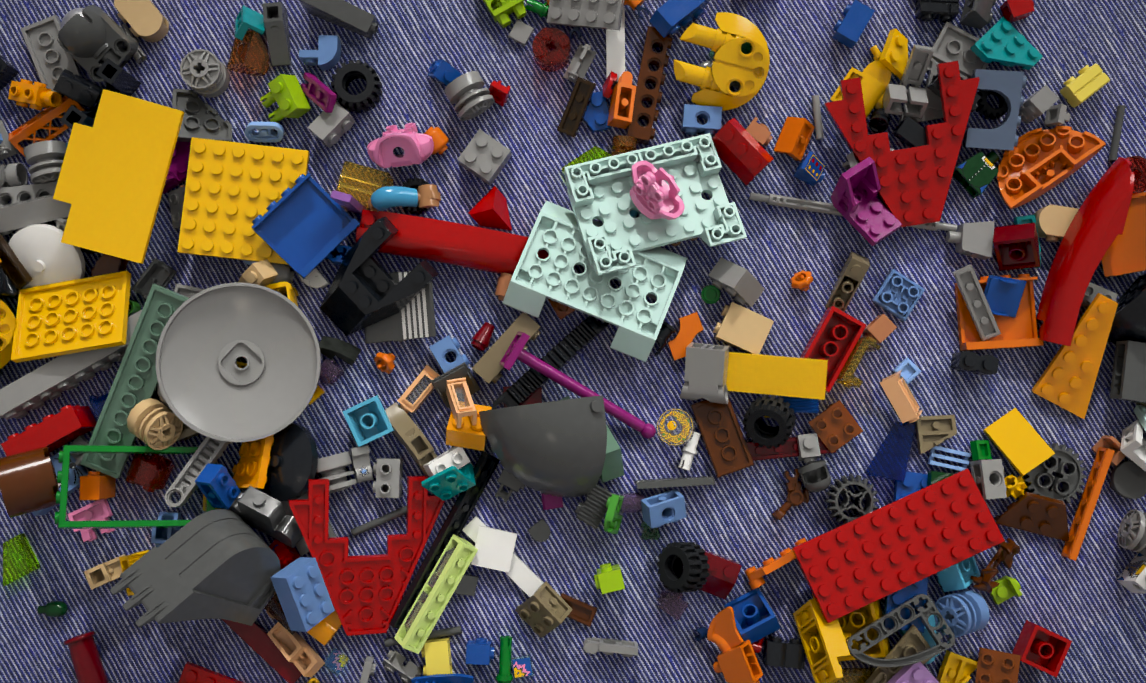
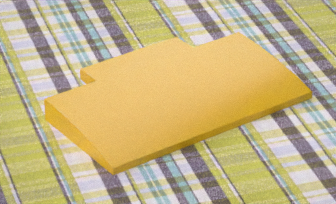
[53,89,185,264]

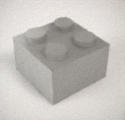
[457,129,512,186]

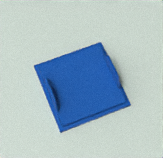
[984,275,1027,317]

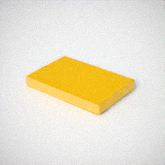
[983,408,1055,477]

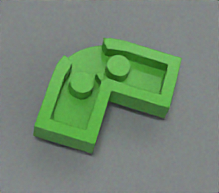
[604,494,624,534]

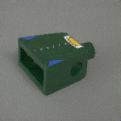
[953,151,999,198]

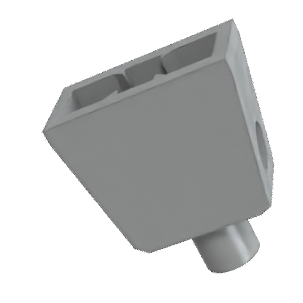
[946,221,995,260]

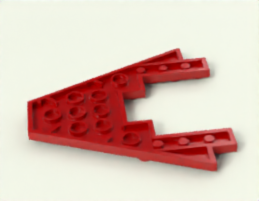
[824,61,980,227]
[288,476,444,636]

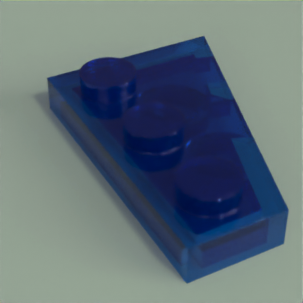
[865,421,916,482]

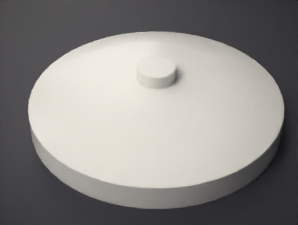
[8,224,85,289]

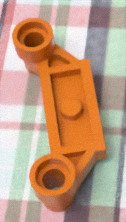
[744,537,806,590]

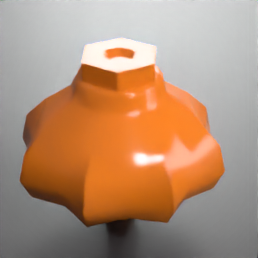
[790,270,813,291]
[374,352,395,374]

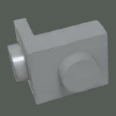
[796,433,821,463]

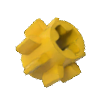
[1004,474,1027,499]

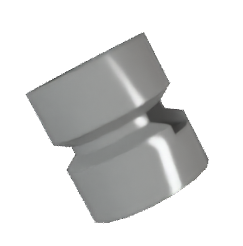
[0,162,28,188]

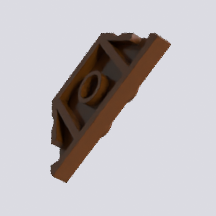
[994,492,1069,542]

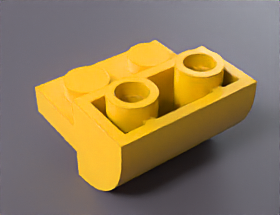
[830,67,886,118]

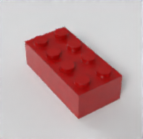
[800,306,867,393]
[1,404,97,456]

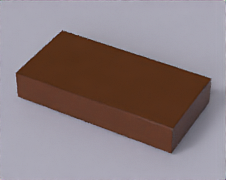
[561,593,597,627]

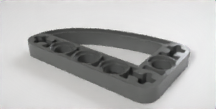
[846,594,955,667]

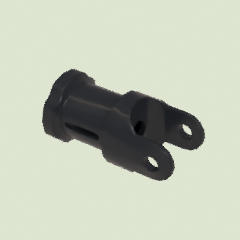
[654,321,676,356]

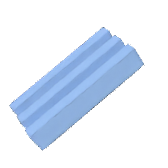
[928,446,971,471]

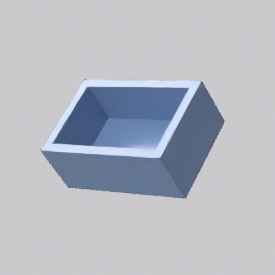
[270,557,335,632]

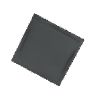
[431,362,481,408]

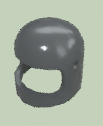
[797,460,831,492]

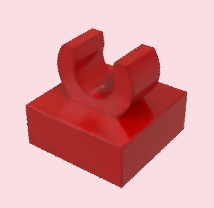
[489,80,510,107]

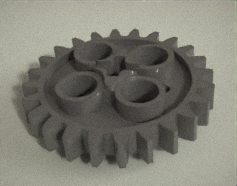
[1023,443,1087,503]

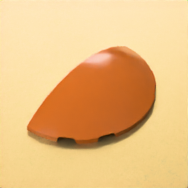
[997,126,1106,209]

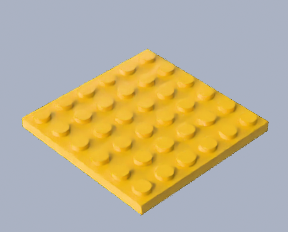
[177,137,310,265]

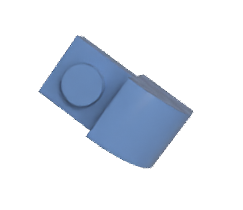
[299,35,341,71]

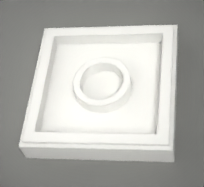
[471,526,518,573]

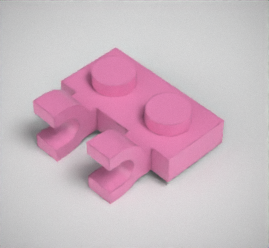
[67,499,115,542]

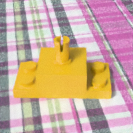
[793,599,855,683]

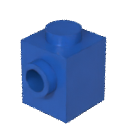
[466,638,495,665]

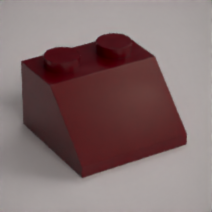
[993,223,1040,271]
[699,550,741,599]

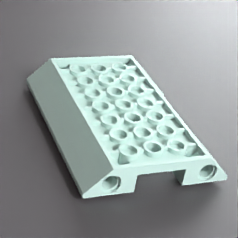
[564,133,747,276]
[502,201,687,362]

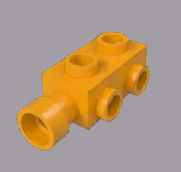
[8,79,62,111]

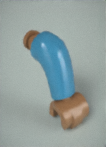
[368,184,441,211]

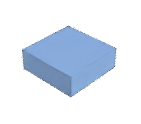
[893,358,921,385]

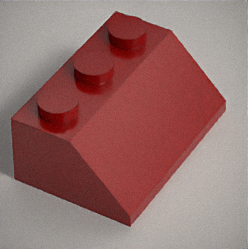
[712,118,774,186]

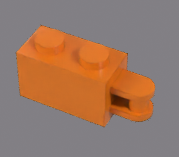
[607,71,636,129]

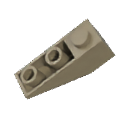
[825,251,870,312]

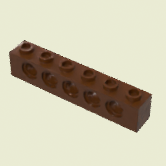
[626,26,673,145]

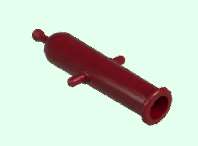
[64,631,109,683]

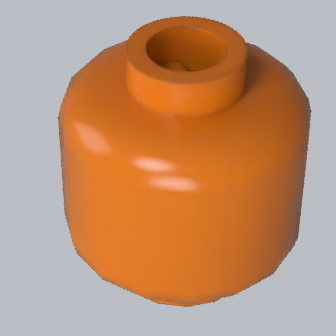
[423,126,449,155]

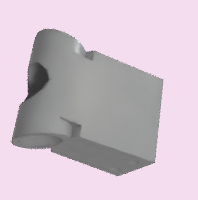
[680,342,730,404]

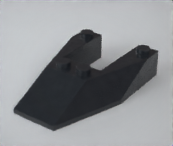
[320,216,439,336]

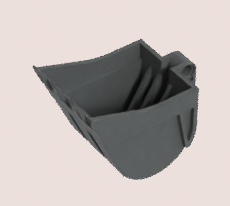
[110,509,281,628]

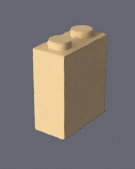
[713,302,774,354]

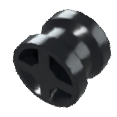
[869,108,891,133]

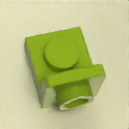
[990,575,1022,605]

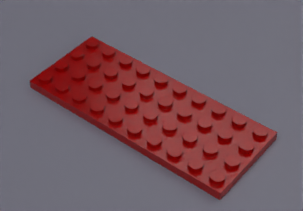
[791,468,1005,623]

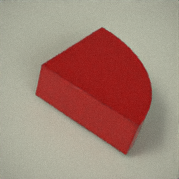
[602,71,617,99]

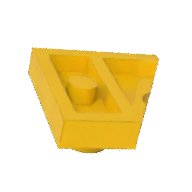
[879,28,908,80]
[936,650,978,683]

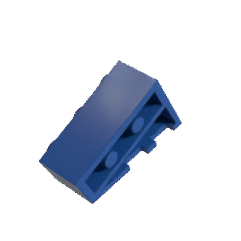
[649,0,710,38]

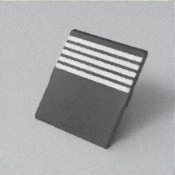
[364,271,436,344]

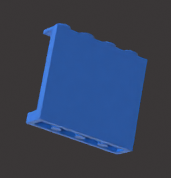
[252,173,360,279]

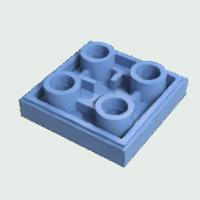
[871,269,925,322]

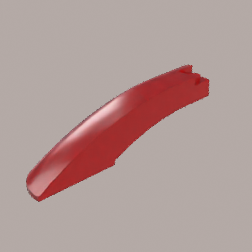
[1036,157,1135,346]
[356,210,549,274]

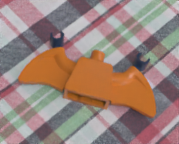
[694,606,763,683]

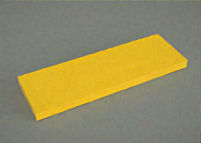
[726,352,828,400]

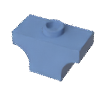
[151,511,181,547]

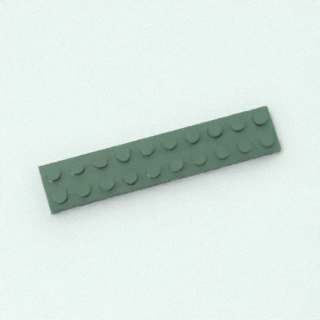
[80,284,189,479]

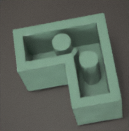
[600,424,624,483]

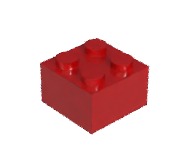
[1012,620,1072,678]

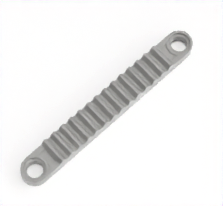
[164,436,231,508]

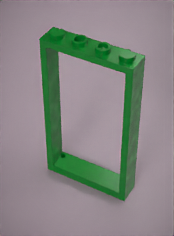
[54,445,217,529]

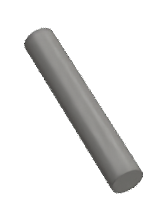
[812,95,824,140]

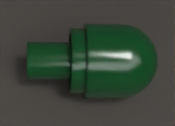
[38,601,68,617]

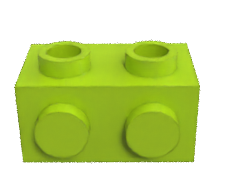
[594,563,625,594]

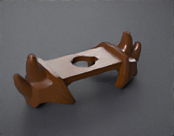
[970,538,1020,594]

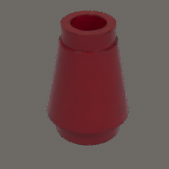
[470,322,495,352]

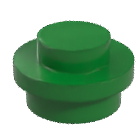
[701,285,720,304]

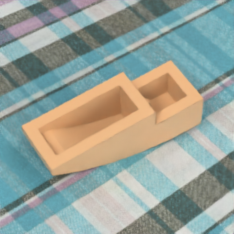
[267,620,325,678]

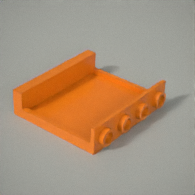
[1102,192,1146,278]
[954,274,1044,351]

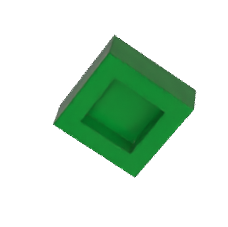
[970,440,992,461]

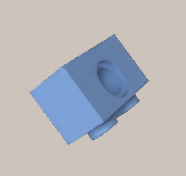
[681,104,722,136]
[429,335,471,373]
[641,489,686,529]

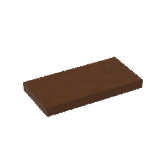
[691,399,754,478]

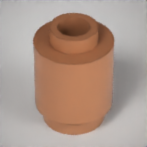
[495,273,513,301]

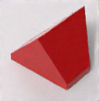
[468,186,512,231]

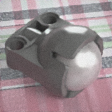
[57,5,138,82]

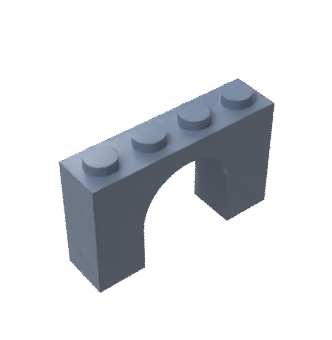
[963,69,1027,151]

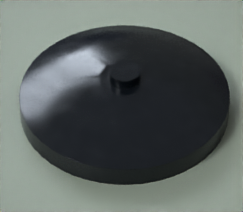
[261,423,318,501]

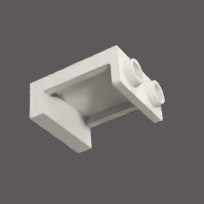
[1120,419,1146,472]

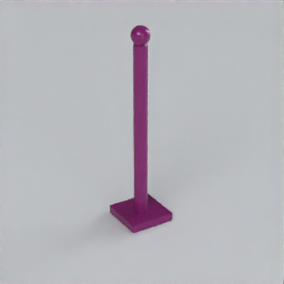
[499,332,656,439]

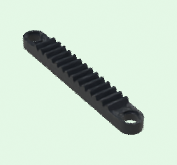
[492,316,609,409]

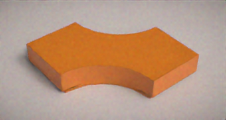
[667,312,704,361]

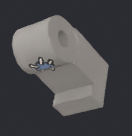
[348,445,373,483]

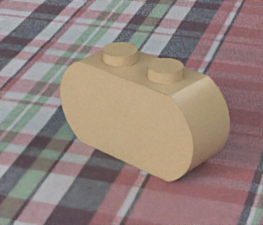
[114,0,169,42]
[1034,204,1079,242]

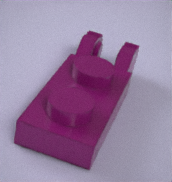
[301,72,337,113]

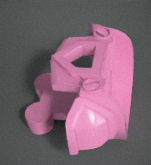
[367,123,434,168]
[629,161,684,220]

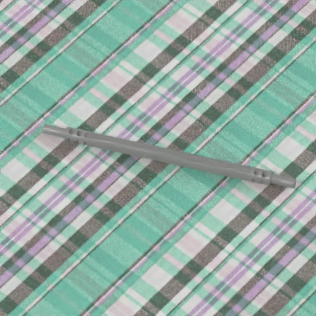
[749,192,957,232]

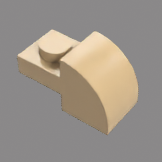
[84,554,126,590]

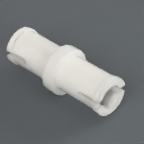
[678,431,701,471]

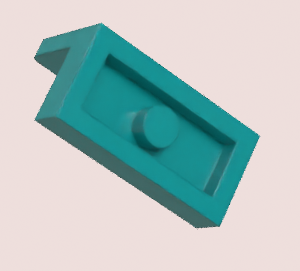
[235,5,265,40]

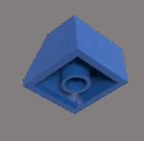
[724,588,781,644]

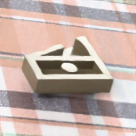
[915,415,957,454]

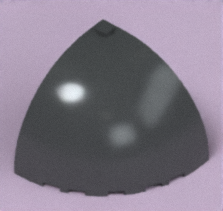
[479,395,607,498]

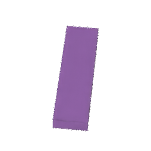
[330,190,367,215]

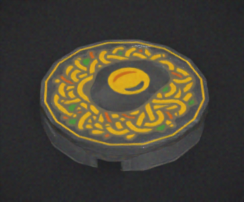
[656,408,695,447]

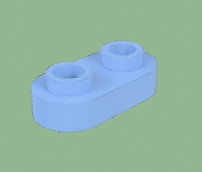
[245,122,285,142]

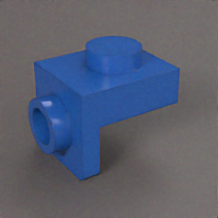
[428,60,461,86]

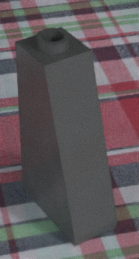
[300,0,379,39]

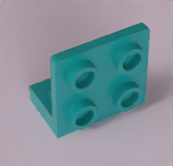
[421,463,476,501]

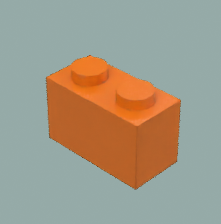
[79,471,116,500]

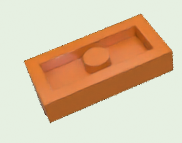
[774,117,815,161]

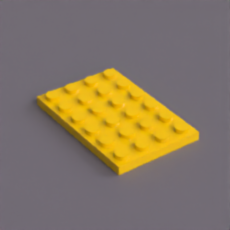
[11,271,131,363]

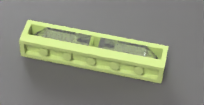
[394,534,478,654]

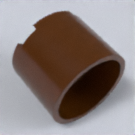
[0,446,60,518]

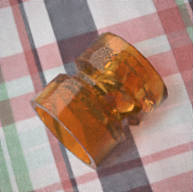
[611,135,637,156]

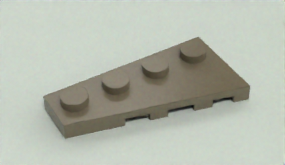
[865,624,933,683]

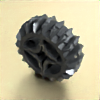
[825,474,879,524]

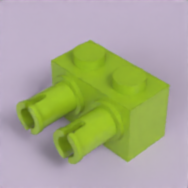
[260,74,311,123]

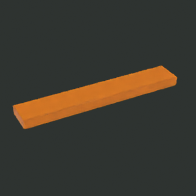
[1061,447,1115,561]

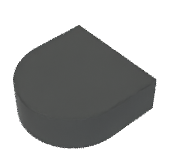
[527,518,551,542]

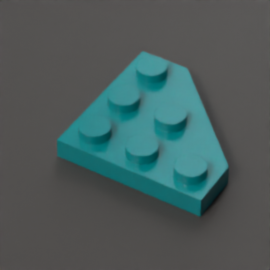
[970,17,1043,70]

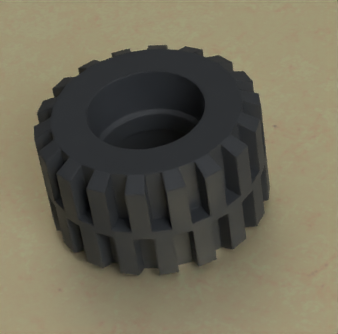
[331,60,382,113]
[743,395,796,449]
[657,542,710,593]

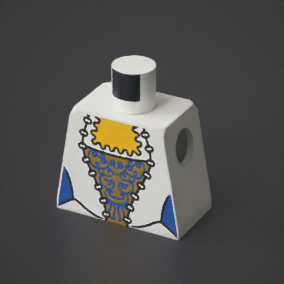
[1117,552,1146,594]

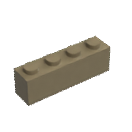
[472,312,541,384]

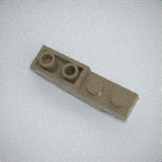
[385,402,437,476]

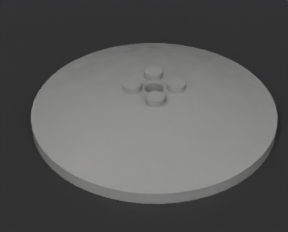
[156,282,321,442]

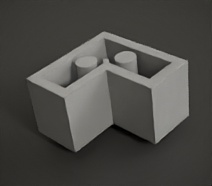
[708,257,765,307]

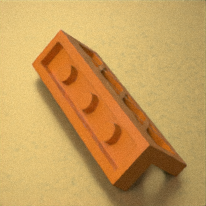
[8,96,86,157]

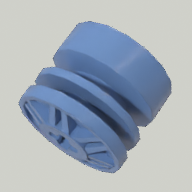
[934,590,990,638]

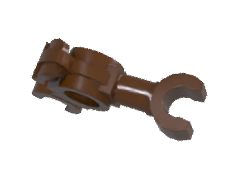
[772,469,809,520]

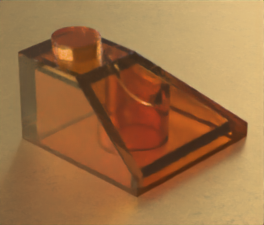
[227,30,270,76]

